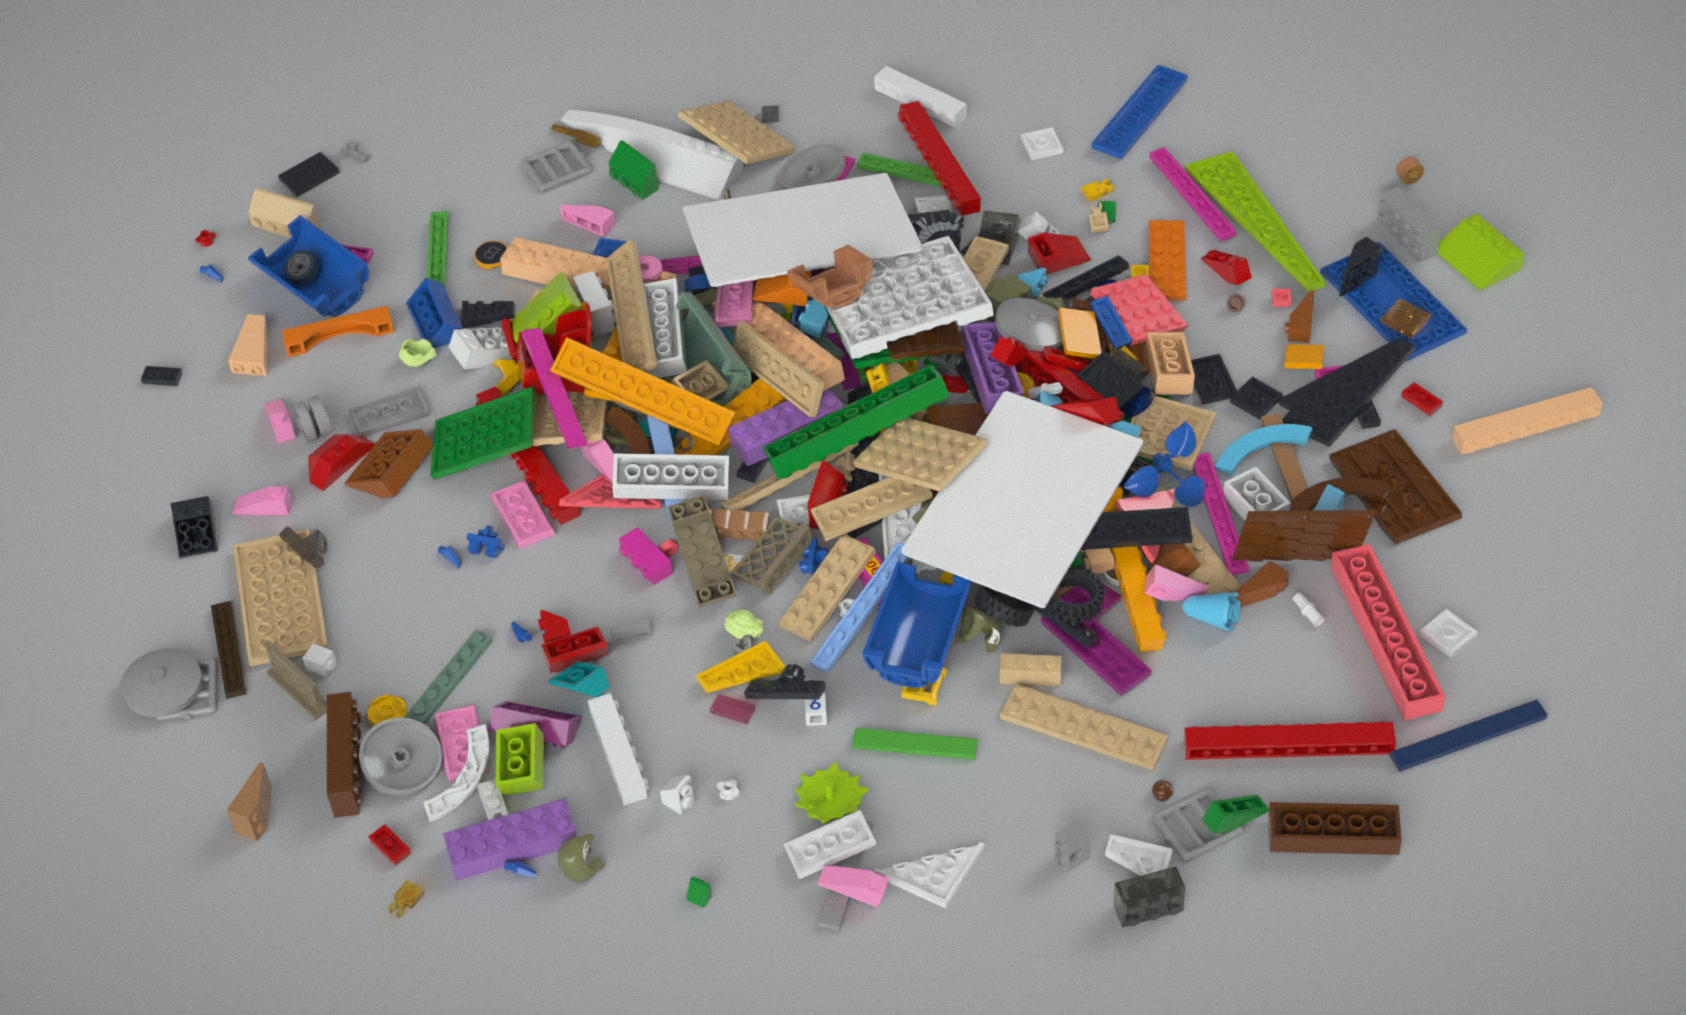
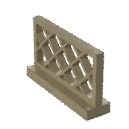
[731,516,814,596]
[264,640,327,721]

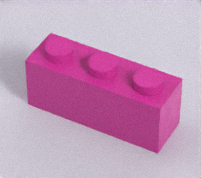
[619,527,673,585]

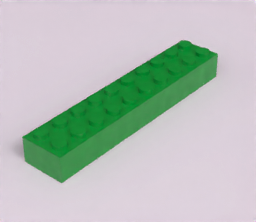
[762,364,950,480]

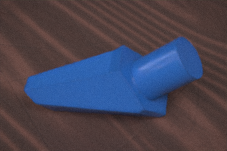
[200,264,223,283]
[438,546,461,569]
[511,621,532,643]
[503,860,536,878]

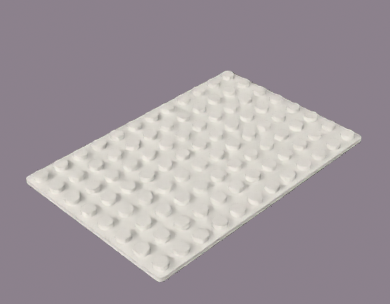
[682,173,922,287]
[902,391,1143,608]

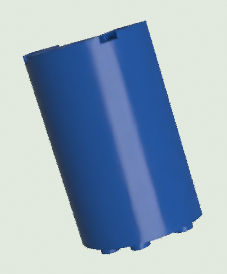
[248,215,369,317]
[862,562,973,688]

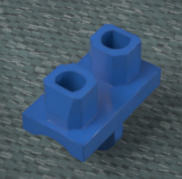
[466,525,505,558]
[799,538,829,576]

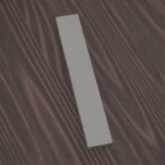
[818,821,873,931]

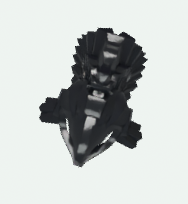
[912,210,965,254]

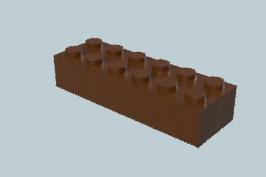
[327,692,363,818]
[1268,802,1402,855]

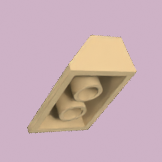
[670,360,730,400]

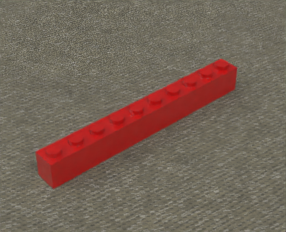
[898,101,981,216]
[475,386,580,525]
[1184,721,1396,760]

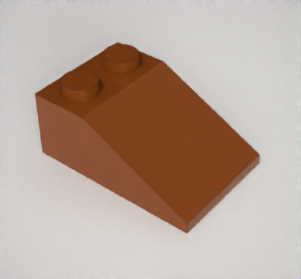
[1139,543,1202,577]

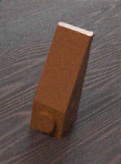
[1285,291,1314,343]
[1236,561,1289,607]

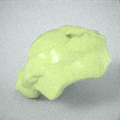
[399,338,437,367]
[725,609,763,639]

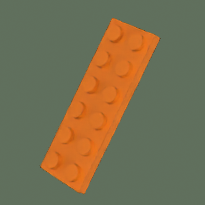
[1149,220,1186,301]

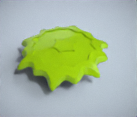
[795,762,869,824]

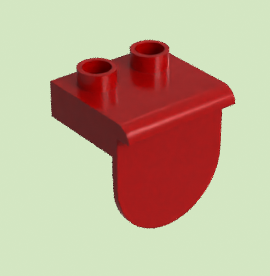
[516,301,591,395]

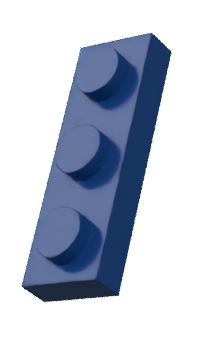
[1091,295,1132,351]

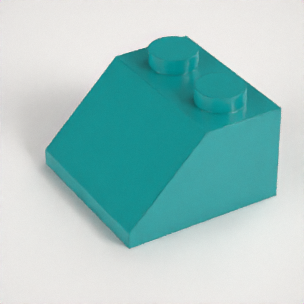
[549,661,610,697]

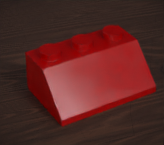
[1050,397,1119,426]
[808,460,848,530]
[541,626,608,673]

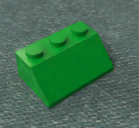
[608,140,659,200]

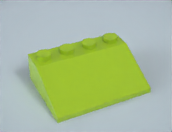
[1437,213,1525,291]
[512,272,581,343]

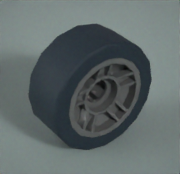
[284,250,320,286]

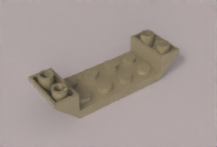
[667,495,737,608]

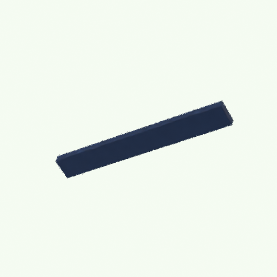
[1389,699,1548,772]

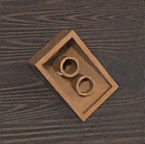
[227,762,272,841]

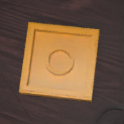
[1285,344,1325,369]

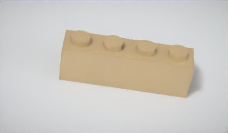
[248,187,321,238]

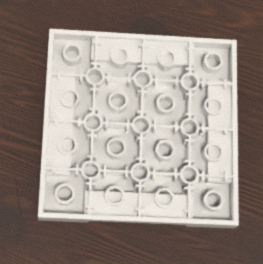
[824,236,994,359]

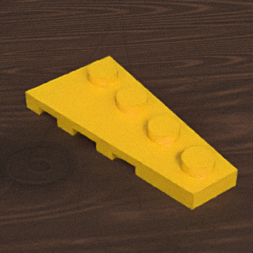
[696,640,785,693]

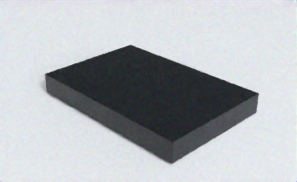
[278,152,340,197]
[1077,351,1144,410]
[1191,354,1237,405]

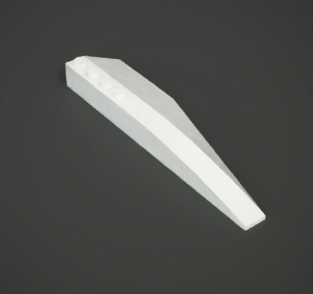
[560,109,744,200]

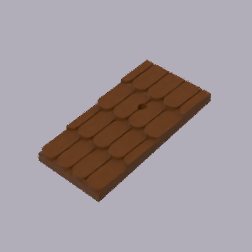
[886,321,965,360]
[1329,429,1462,545]
[1232,510,1376,562]

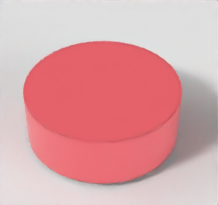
[659,539,679,557]

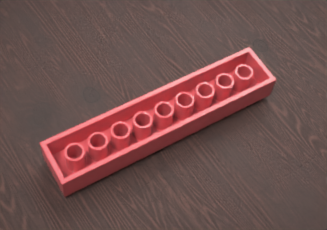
[1330,544,1446,720]

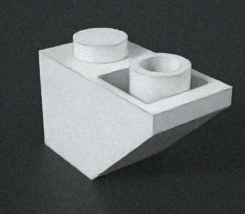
[1017,211,1060,241]
[660,775,694,815]

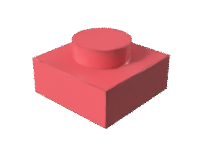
[1271,288,1292,307]

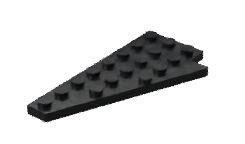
[1278,338,1415,447]

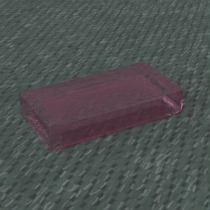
[710,694,756,725]

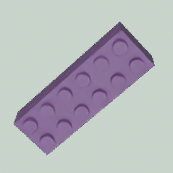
[961,322,1024,414]
[728,388,845,466]
[443,798,577,881]

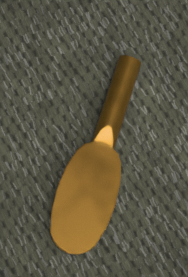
[551,124,601,148]

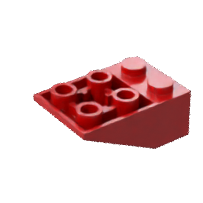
[1028,233,1091,274]

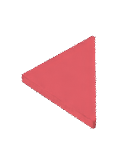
[559,475,662,509]
[1115,489,1175,563]

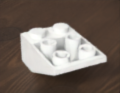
[449,327,510,369]

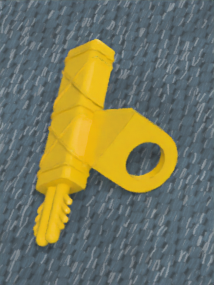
[492,359,521,396]

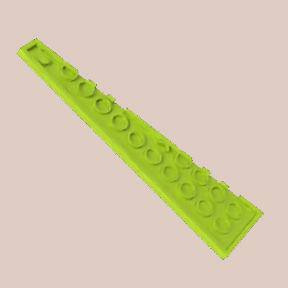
[1185,151,1325,292]

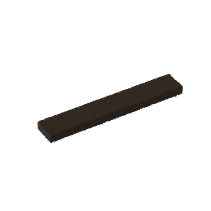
[211,601,246,699]

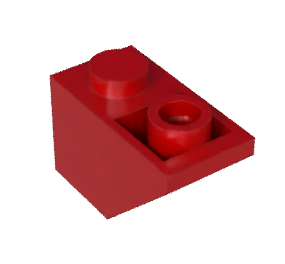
[990,336,1029,368]
[537,610,572,643]

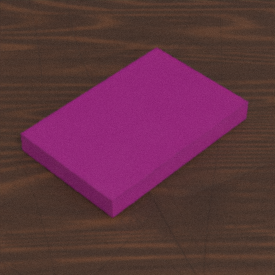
[1060,582,1122,627]

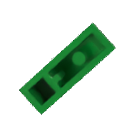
[1202,795,1269,834]

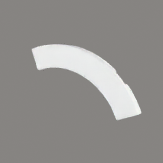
[423,724,490,823]

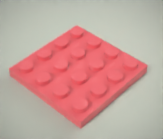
[1090,274,1188,345]

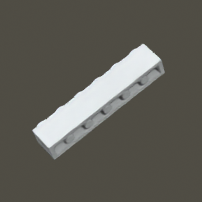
[874,66,967,128]
[587,693,649,806]

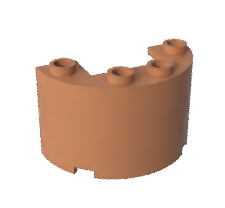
[787,245,873,308]

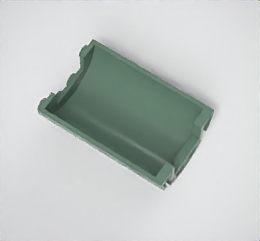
[675,292,751,407]

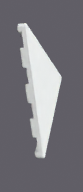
[874,842,985,908]

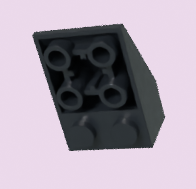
[1339,236,1383,297]
[170,496,218,558]

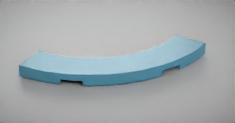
[1215,424,1312,475]

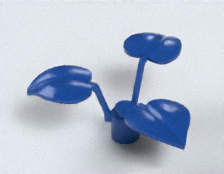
[1123,421,1205,507]

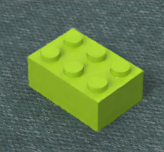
[495,723,544,796]

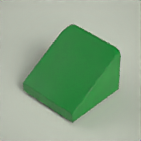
[1098,201,1116,222]
[687,877,712,907]

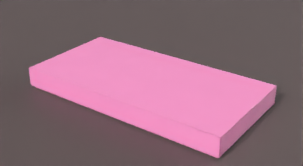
[715,280,755,327]
[490,480,555,549]
[435,705,488,782]

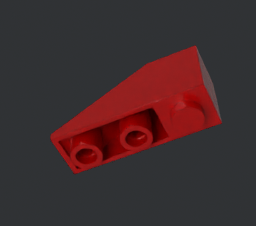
[1201,250,1252,285]

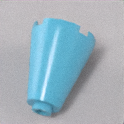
[1182,592,1241,632]

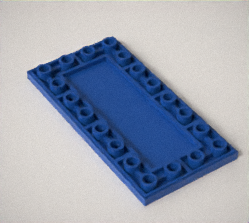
[1320,242,1467,361]

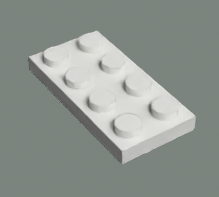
[783,810,877,879]

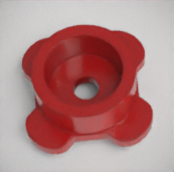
[195,230,216,247]

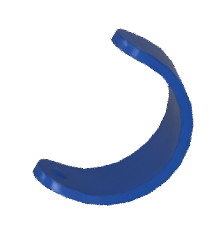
[684,274,715,292]

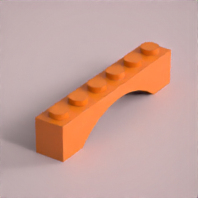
[282,305,394,357]

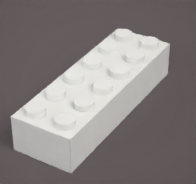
[643,278,687,378]
[613,454,729,500]

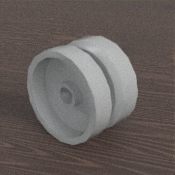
[292,395,332,442]

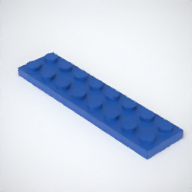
[1092,65,1188,160]

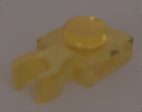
[389,880,425,918]

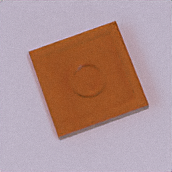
[1380,299,1432,339]

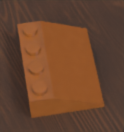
[345,429,434,498]

